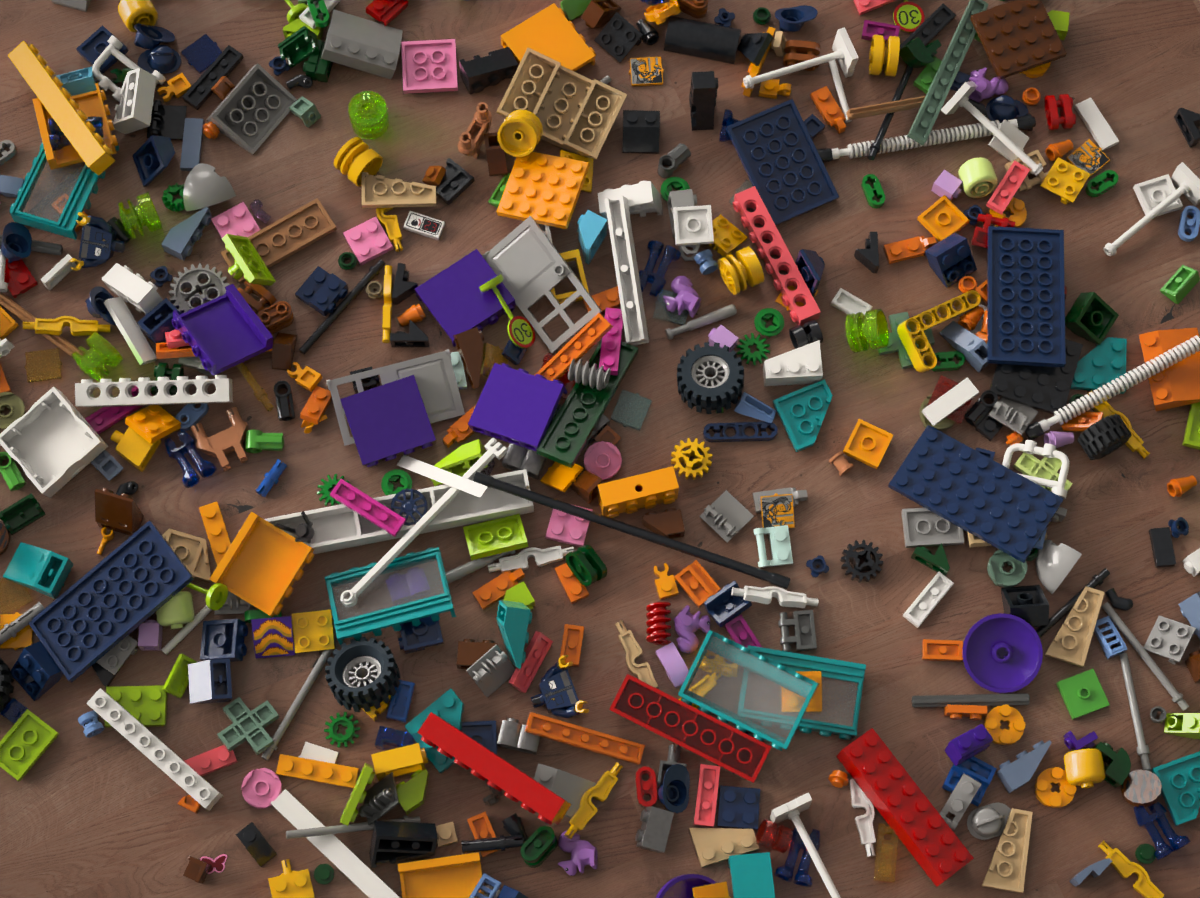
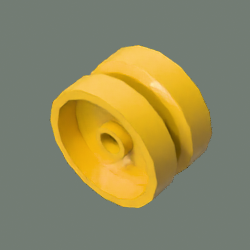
[869,35,900,77]
[497,110,543,157]

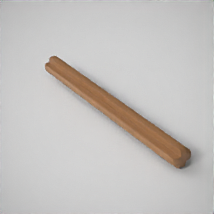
[846,96,925,120]
[0,292,85,362]

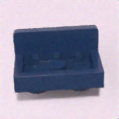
[704,581,752,627]

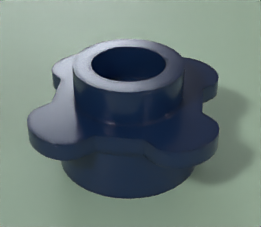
[714,8,735,27]
[269,56,290,76]
[963,205,985,225]
[150,266,173,287]
[1168,517,1189,538]
[806,555,829,578]

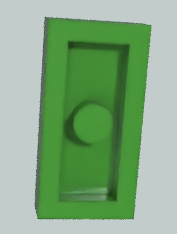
[913,56,941,94]

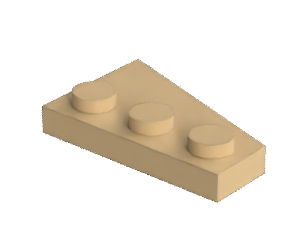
[689,828,759,868]

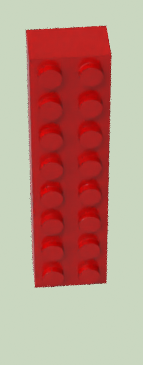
[609,674,772,783]
[417,712,572,825]
[836,728,974,887]

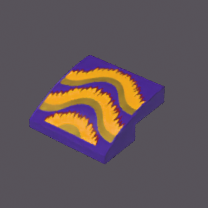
[251,616,296,659]

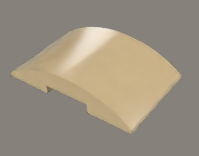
[496,48,627,159]

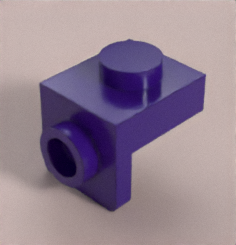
[1064,731,1098,751]

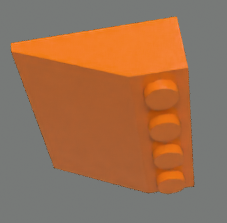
[1139,328,1200,412]

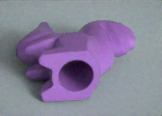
[968,67,1009,102]
[663,276,701,318]
[673,605,710,654]
[558,830,598,876]

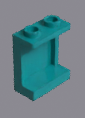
[728,852,775,898]

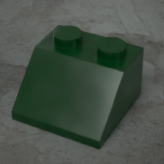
[1065,292,1119,345]

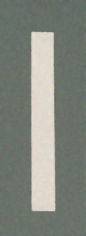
[397,455,487,498]

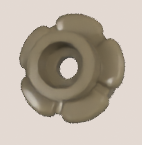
[366,281,384,299]

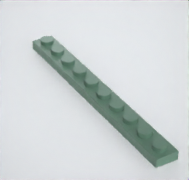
[907,0,989,145]

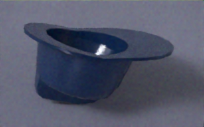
[775,5,818,32]
[134,23,175,50]
[137,45,181,74]
[986,95,1029,123]
[1,222,32,263]
[85,286,117,326]
[658,764,690,813]

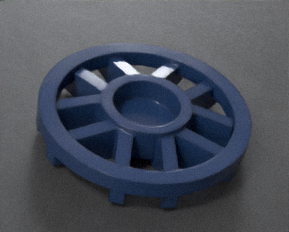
[391,489,428,525]

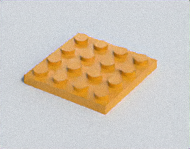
[496,152,590,229]

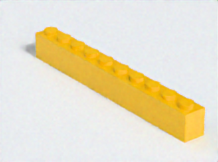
[8,41,115,176]

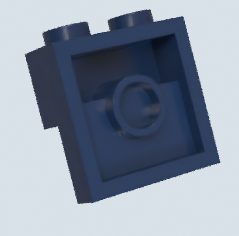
[295,266,348,317]
[398,616,444,654]
[200,619,248,662]

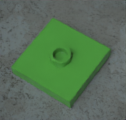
[1056,669,1110,720]

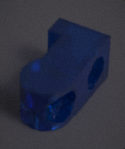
[375,726,414,750]

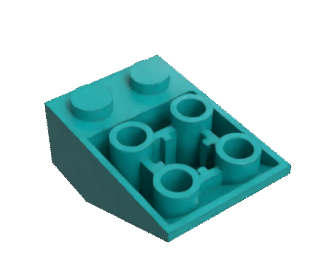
[3,542,74,599]
[496,600,532,669]

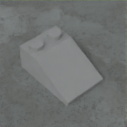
[534,763,597,818]

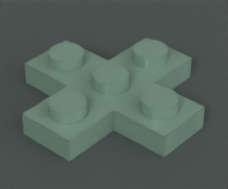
[875,311,935,369]
[217,697,279,755]

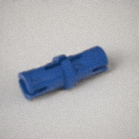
[255,459,287,497]

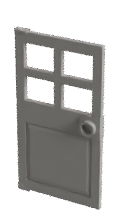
[482,216,602,354]
[326,349,465,446]

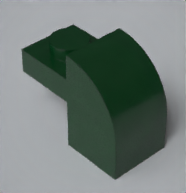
[899,37,942,68]
[1092,742,1131,788]

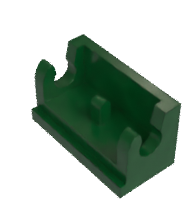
[278,26,319,68]
[0,493,46,535]

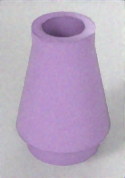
[1044,431,1074,448]

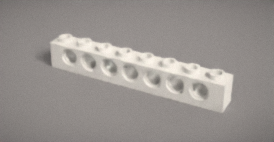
[75,375,233,407]
[86,688,223,811]

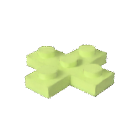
[1013,452,1073,492]

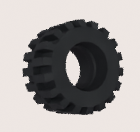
[1077,414,1132,460]

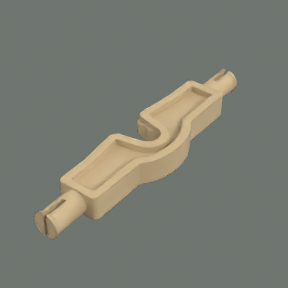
[615,620,658,688]

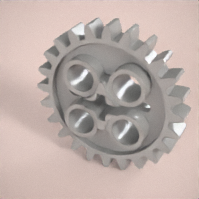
[169,263,230,314]

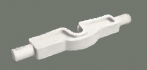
[488,546,574,573]
[731,586,819,608]
[849,776,876,857]

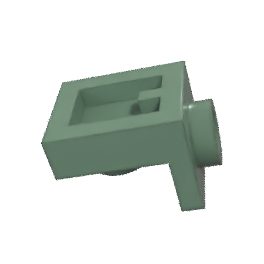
[289,96,321,128]

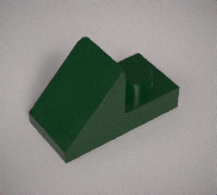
[911,543,950,576]

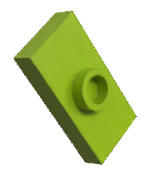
[162,654,197,698]

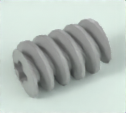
[568,358,611,390]

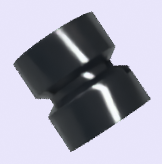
[789,320,823,349]

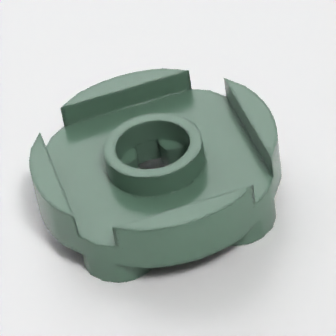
[987,550,1027,588]

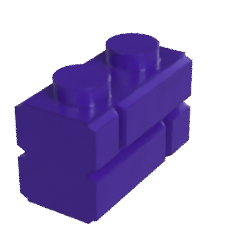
[945,724,993,766]

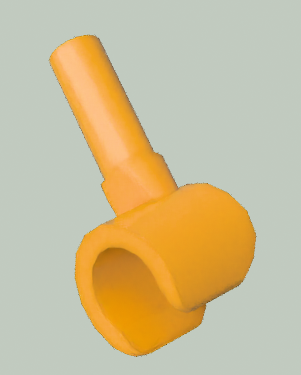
[301,414,327,434]
[97,527,114,555]

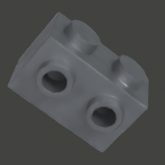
[635,806,674,853]

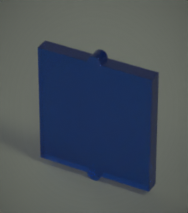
[181,34,222,74]

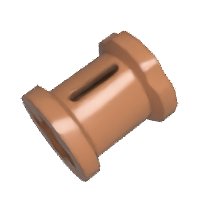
[829,451,854,476]

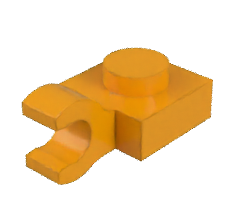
[759,79,792,99]

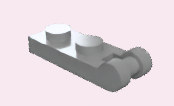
[939,773,982,831]

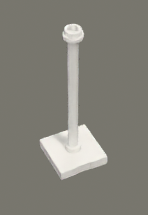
[743,27,859,89]
[941,81,1044,176]
[1103,162,1200,257]
[770,792,841,898]

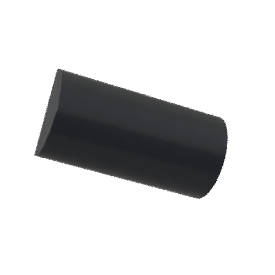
[664,16,741,64]

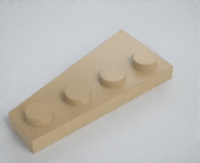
[362,172,436,208]
[1045,586,1105,667]
[982,808,1033,893]

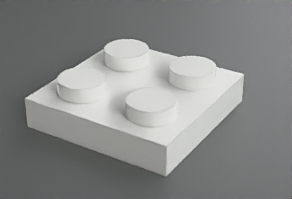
[1133,174,1183,217]
[673,205,714,246]

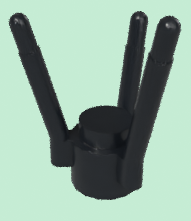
[275,511,314,543]

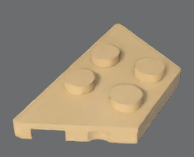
[163,528,211,582]

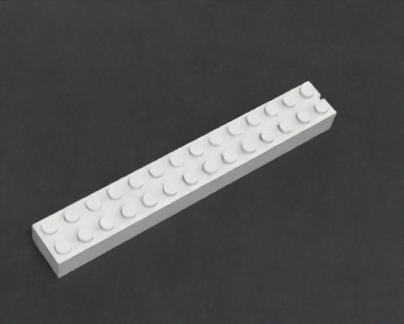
[264,469,534,554]

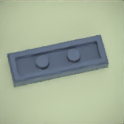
[180,118,204,171]

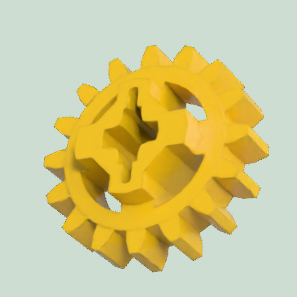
[671,438,712,480]

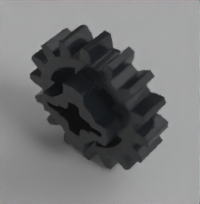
[840,540,884,583]

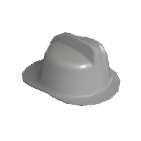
[967,802,1011,840]

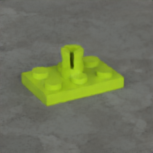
[222,234,276,286]

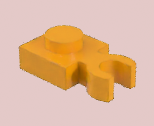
[157,73,192,102]
[287,362,323,392]
[654,563,679,600]

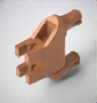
[458,102,492,159]
[190,407,248,472]

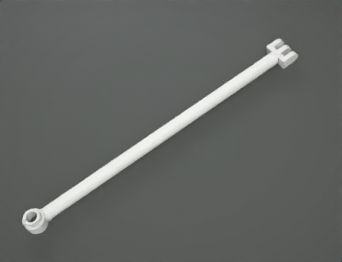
[340,438,508,608]

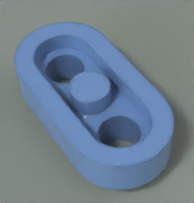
[1178,206,1200,242]
[175,403,209,431]

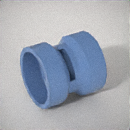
[694,249,719,275]
[78,710,105,738]

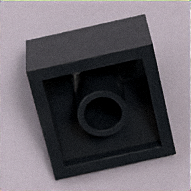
[622,110,660,154]
[1001,585,1049,627]

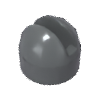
[1150,706,1166,723]

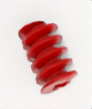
[646,602,671,645]

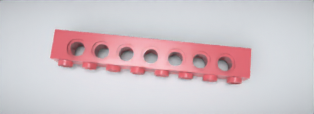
[732,186,821,326]

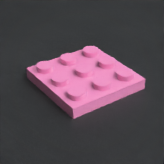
[401,39,458,94]

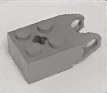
[667,189,700,261]

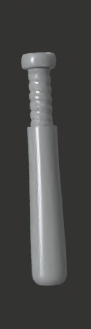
[665,304,737,340]
[446,550,516,584]

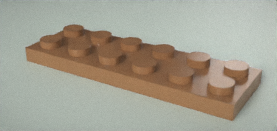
[220,198,337,284]

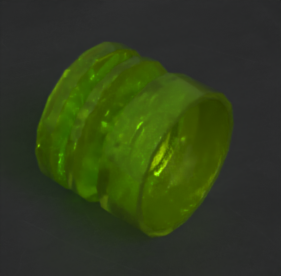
[348,91,389,139]
[118,192,163,239]
[845,309,889,353]
[71,332,123,382]

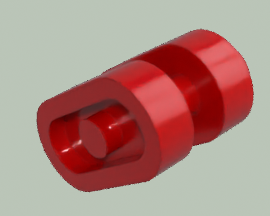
[1044,94,1076,130]

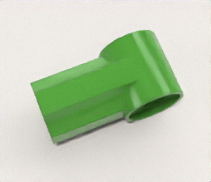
[245,430,284,453]
[0,452,26,491]

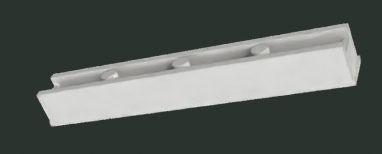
[605,195,649,346]
[271,789,400,898]

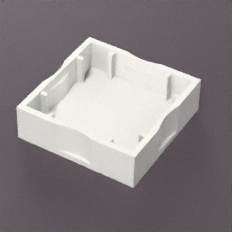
[0,387,108,498]

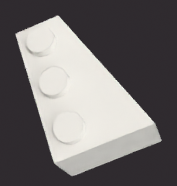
[112,68,156,134]
[598,181,663,220]
[102,263,163,314]
[763,340,823,386]

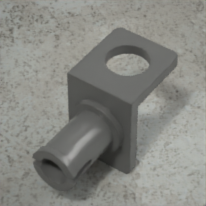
[657,744,687,789]

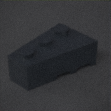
[459,47,518,95]
[689,71,718,131]
[369,820,438,868]

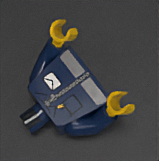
[70,212,125,271]
[530,655,589,718]

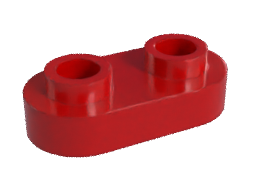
[635,766,657,808]

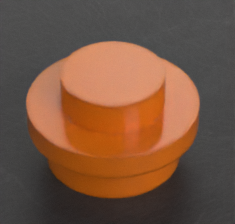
[1022,87,1041,105]
[203,122,220,139]
[958,276,977,293]
[1005,431,1024,446]
[828,770,849,788]

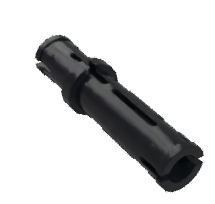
[461,834,523,854]

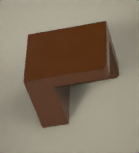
[183,856,212,884]

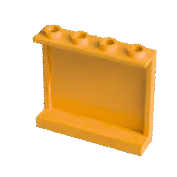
[501,3,596,72]
[32,83,118,170]
[209,512,315,617]
[398,852,485,898]

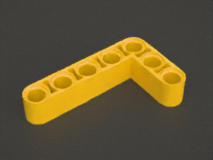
[897,290,981,373]

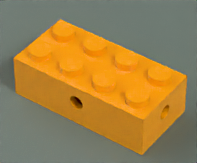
[597,466,679,518]

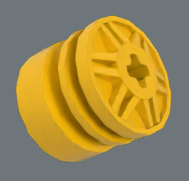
[333,137,383,187]
[718,246,764,295]

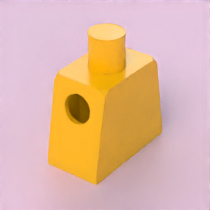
[111,427,161,472]

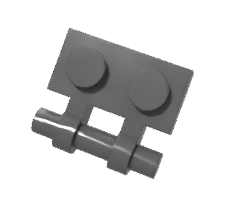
[778,610,817,652]

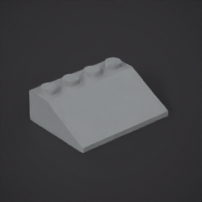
[321,9,403,79]
[207,63,297,155]

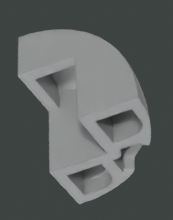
[183,163,236,211]
[1035,540,1082,594]

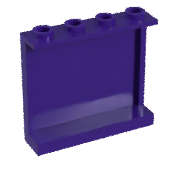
[415,249,516,347]
[172,284,273,376]
[468,363,567,452]
[340,375,436,467]

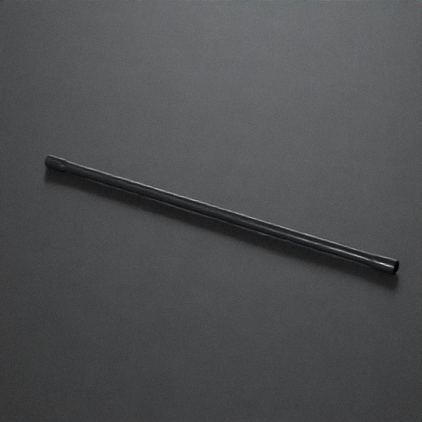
[473,471,790,589]

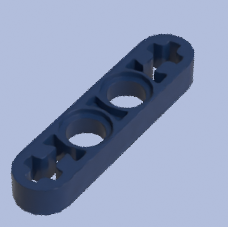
[703,422,778,443]

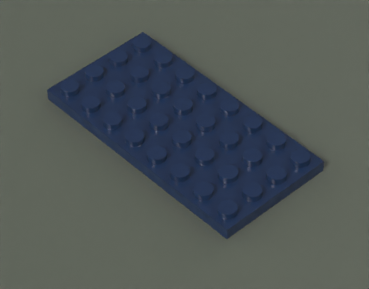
[987,226,1066,367]
[888,425,1064,563]
[28,520,195,682]

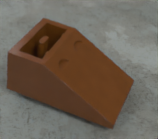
[95,488,144,536]

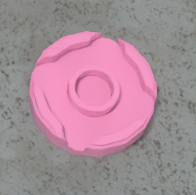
[584,441,622,480]
[241,768,282,809]

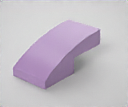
[656,642,689,689]

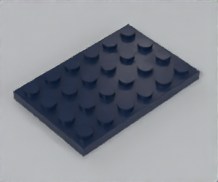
[726,99,839,226]

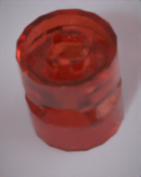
[756,819,793,854]

